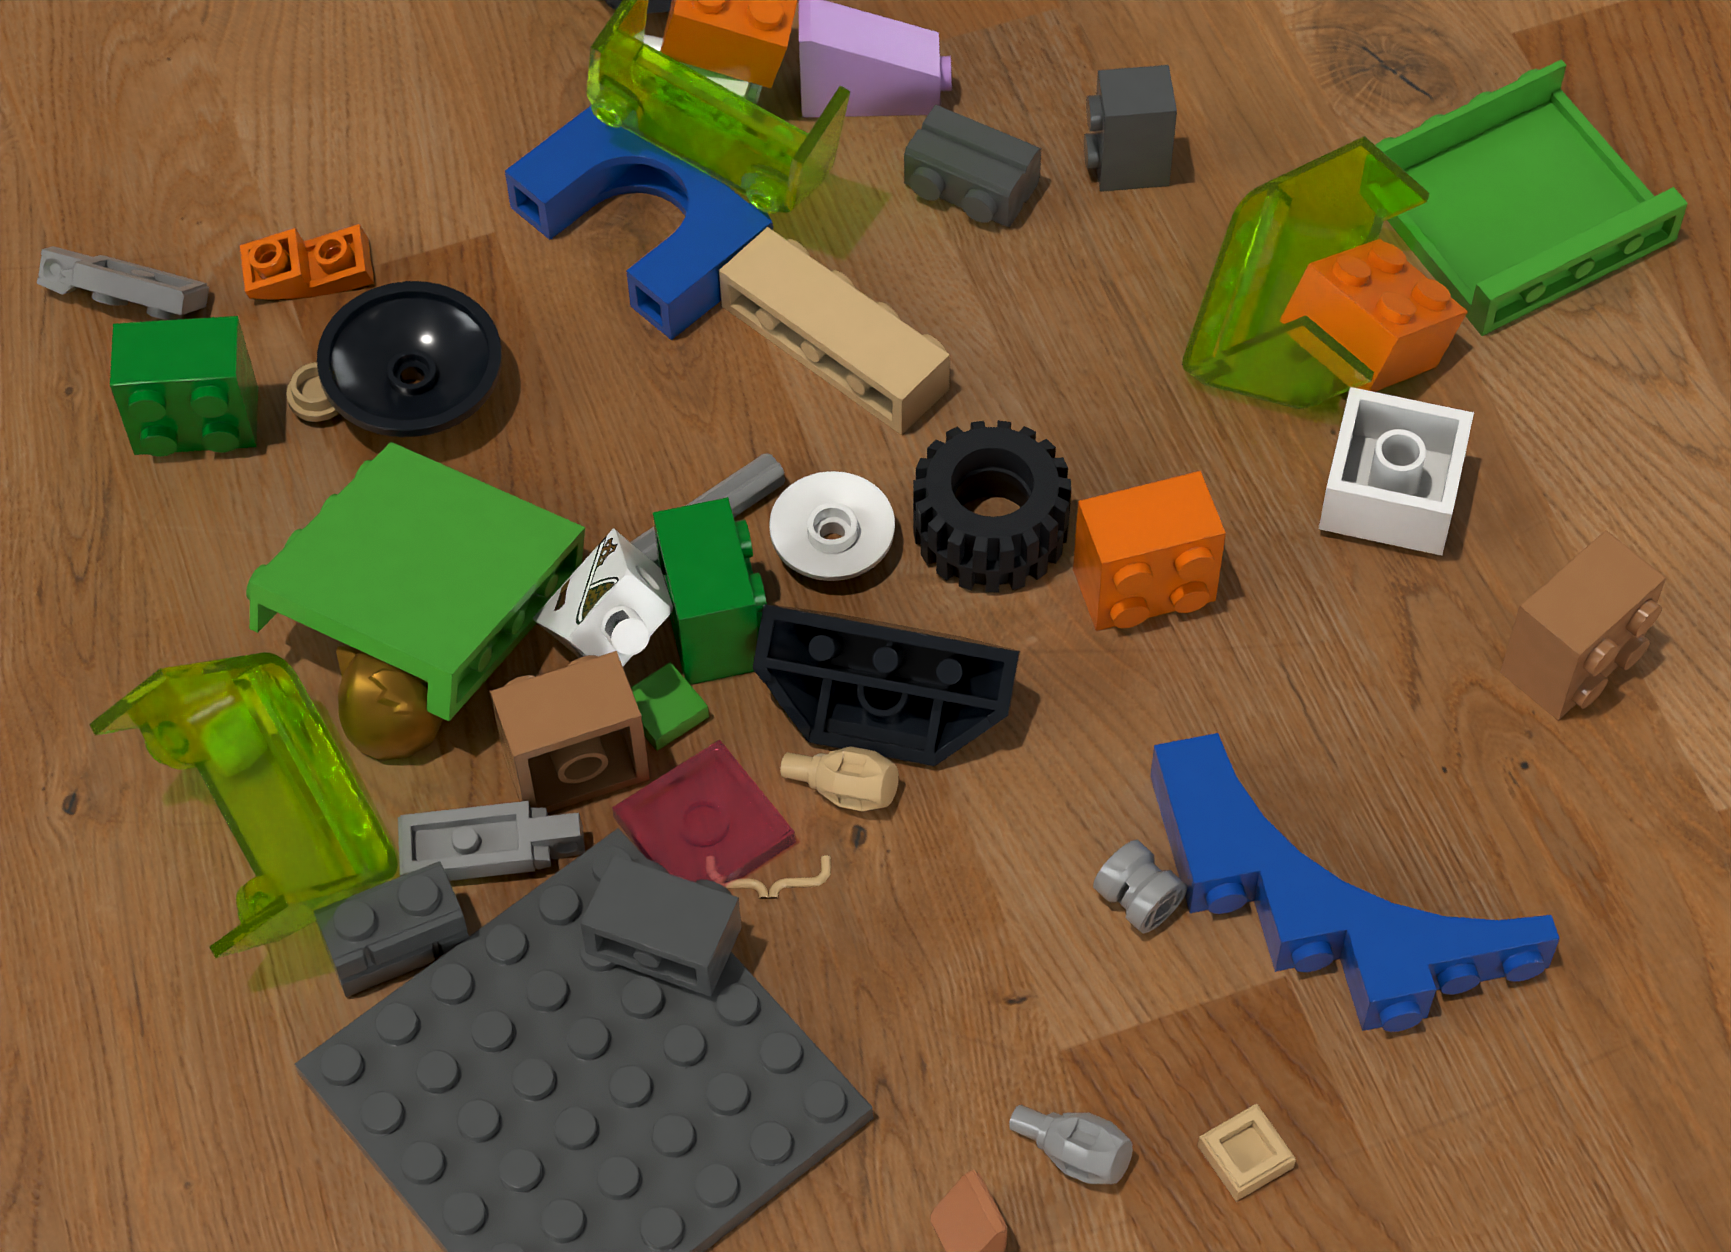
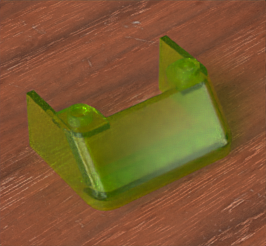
[587,0,851,214]
[1182,136,1430,409]
[89,652,398,959]

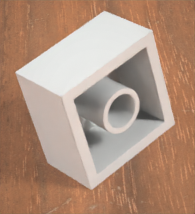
[1319,387,1474,556]

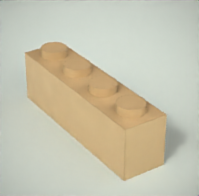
[719,227,950,435]

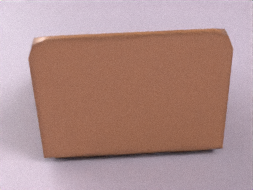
[930,1169,1007,1252]

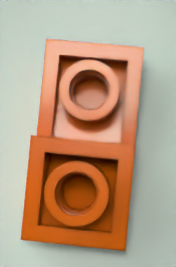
[240,224,374,300]

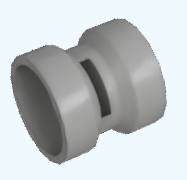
[1093,839,1187,934]

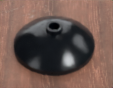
[317,281,502,437]

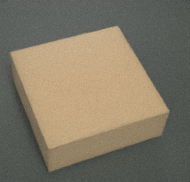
[1198,1104,1296,1202]

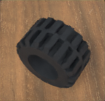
[913,420,1071,593]

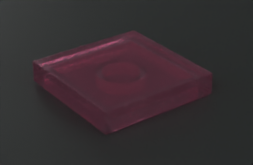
[612,739,796,887]

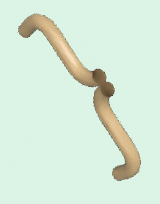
[706,855,831,898]

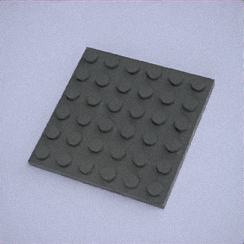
[295,828,873,1252]

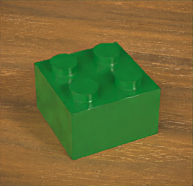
[110,316,258,457]
[653,497,767,685]

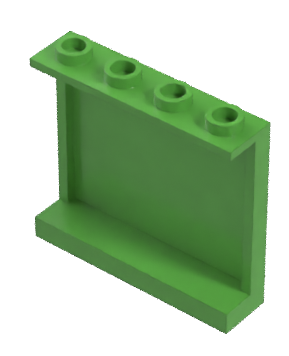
[1361,59,1688,336]
[246,442,585,721]

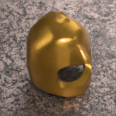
[336,645,443,760]

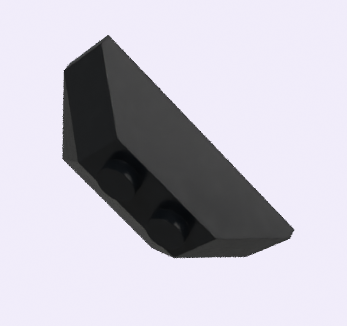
[753,604,1020,766]

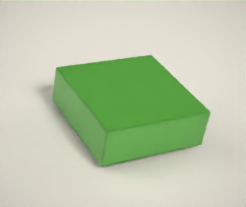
[631,662,709,751]

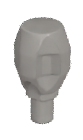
[1009,1105,1133,1184]

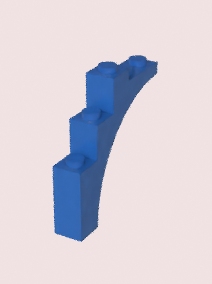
[1150,733,1560,1032]

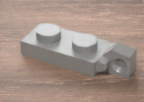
[37,246,209,320]
[398,801,585,881]

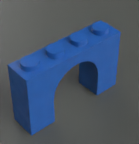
[505,92,773,340]

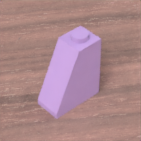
[799,0,952,118]

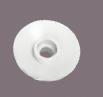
[769,471,895,581]

